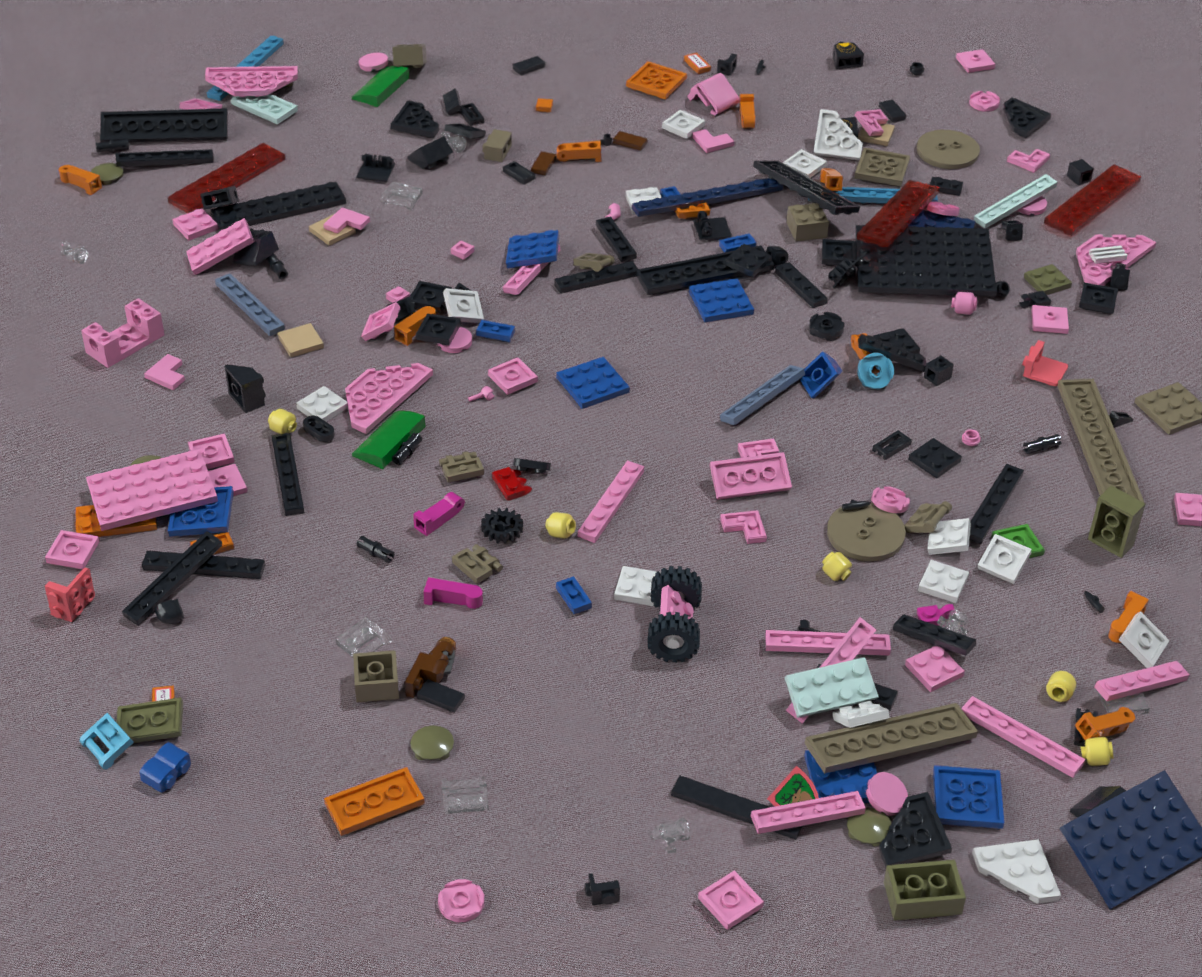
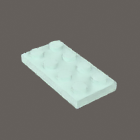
[231,94,298,124]
[785,657,878,718]

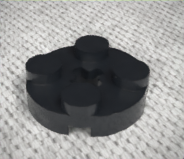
[809,312,845,341]

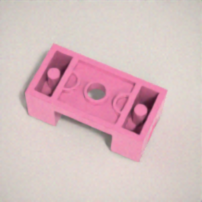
[81,298,164,368]

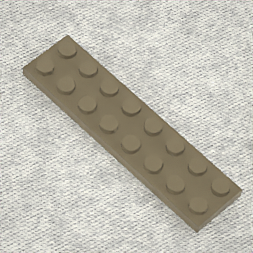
[805,703,978,774]

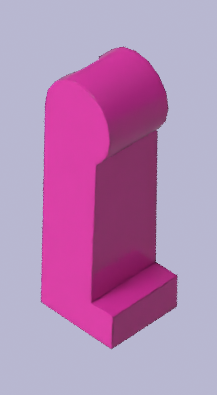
[413,492,465,536]
[423,577,483,609]

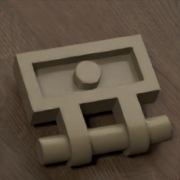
[439,451,484,483]
[452,544,503,584]

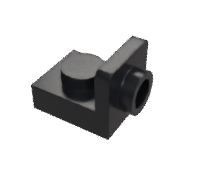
[717,53,737,76]
[1001,220,1023,240]

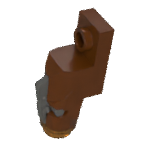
[405,637,456,698]

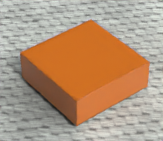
[536,98,553,112]

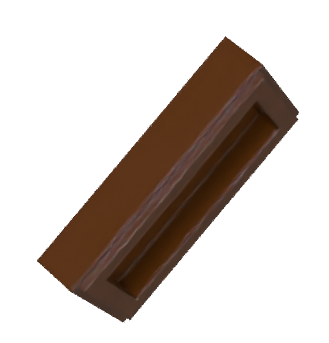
[613,131,648,151]
[531,151,556,176]

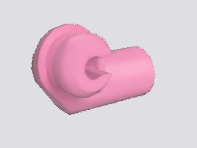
[605,203,621,220]

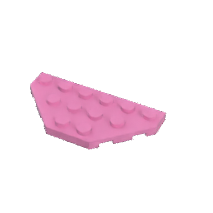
[205,66,298,97]
[1076,234,1156,286]
[345,363,433,434]

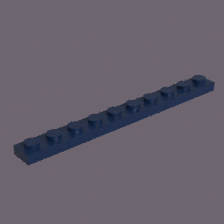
[631,178,784,217]

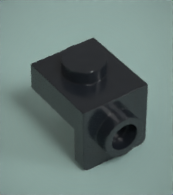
[1109,263,1130,290]
[386,297,416,321]
[584,873,620,906]

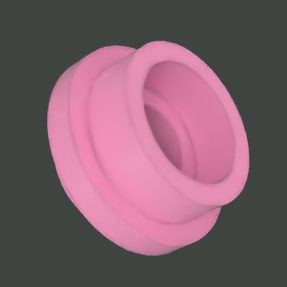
[962,429,981,446]

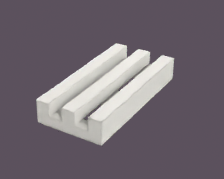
[1089,245,1128,264]

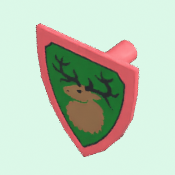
[767,765,819,807]

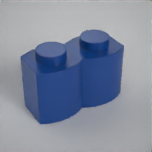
[139,742,191,793]

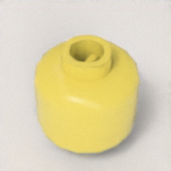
[268,409,297,434]
[545,512,576,539]
[822,552,852,581]
[1046,671,1076,702]
[1081,737,1114,766]

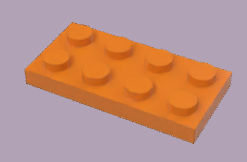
[76,505,157,537]
[324,767,425,836]

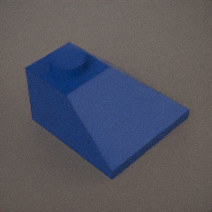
[800,351,842,399]

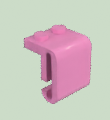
[687,73,740,115]

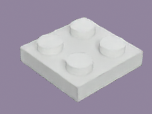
[662,110,705,139]
[783,149,827,178]
[626,187,661,214]
[443,288,484,323]
[296,386,348,422]
[927,518,971,555]
[977,534,1032,584]
[918,560,969,603]
[614,566,661,606]
[1119,612,1169,668]
[832,701,890,728]

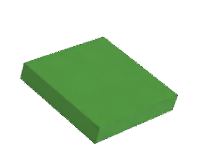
[991,524,1045,558]

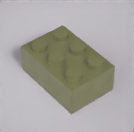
[1088,485,1145,558]
[884,860,966,920]

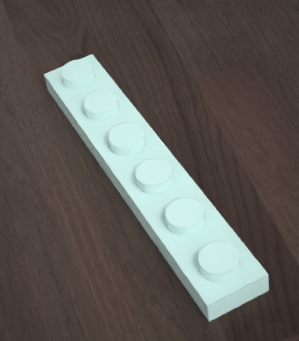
[974,174,1058,229]

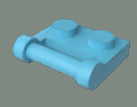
[79,713,134,770]

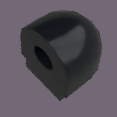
[766,246,788,266]
[155,599,184,625]

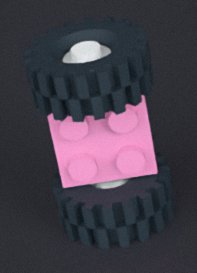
[647,566,702,663]

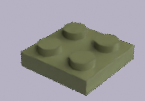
[1024,264,1072,295]

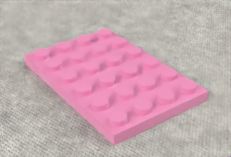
[86,449,218,531]

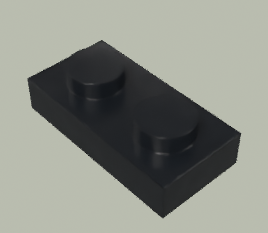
[929,177,963,196]

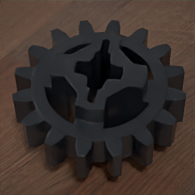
[481,508,523,544]

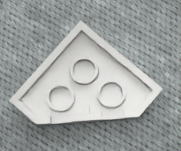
[813,109,862,160]
[972,839,1061,904]

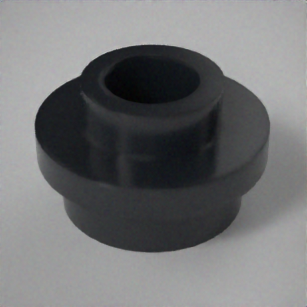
[909,62,924,75]
[996,281,1010,298]

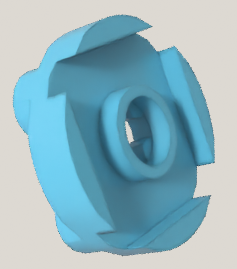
[857,353,894,389]

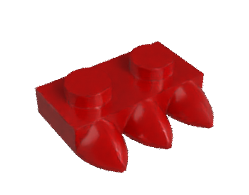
[492,467,532,501]

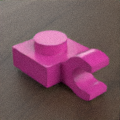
[917,604,955,626]

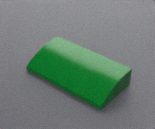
[352,66,409,107]
[352,411,426,469]

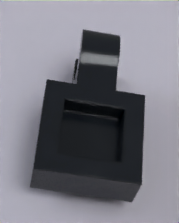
[1019,291,1052,308]

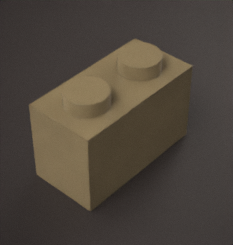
[482,129,512,162]

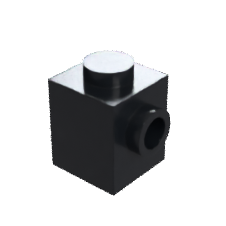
[1067,159,1094,186]
[924,355,954,386]

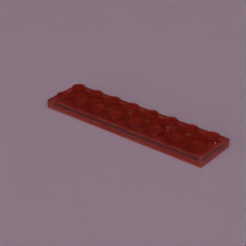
[167,143,286,214]
[1044,164,1141,236]
[857,180,939,247]

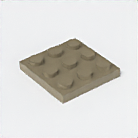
[854,147,910,186]
[1134,382,1202,435]

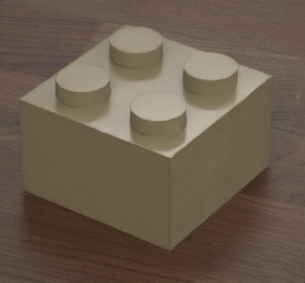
[392,44,427,68]
[786,203,829,242]
[353,650,399,702]

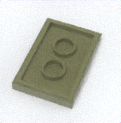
[116,697,183,743]

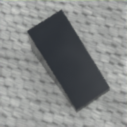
[1109,411,1133,428]

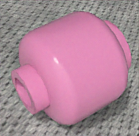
[951,292,977,315]

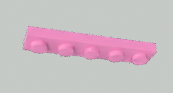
[503,245,560,295]
[1094,661,1190,701]
[751,791,866,834]

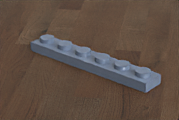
[215,273,285,336]
[720,365,805,425]

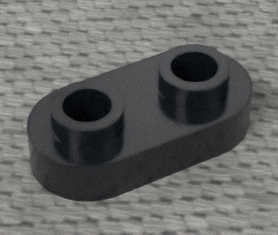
[303,415,335,442]
[513,458,551,474]

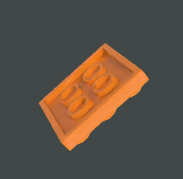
[626,61,687,99]

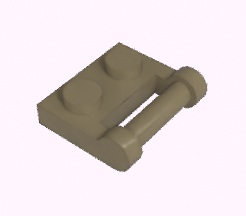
[573,253,615,271]
[904,501,952,533]

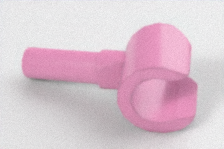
[468,386,494,402]

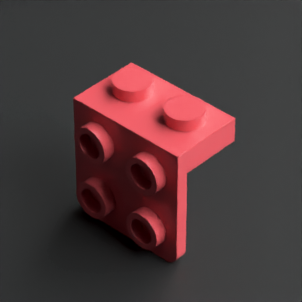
[1023,340,1068,387]
[45,567,95,622]

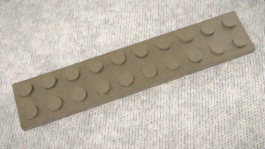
[1058,379,1144,503]

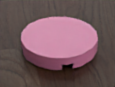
[358,53,388,72]
[969,91,1000,112]
[1017,196,1047,215]
[927,202,960,216]
[437,327,472,353]
[871,486,910,513]
[866,772,908,816]
[438,879,484,922]

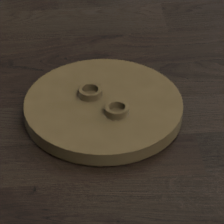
[917,130,980,169]
[827,503,906,561]

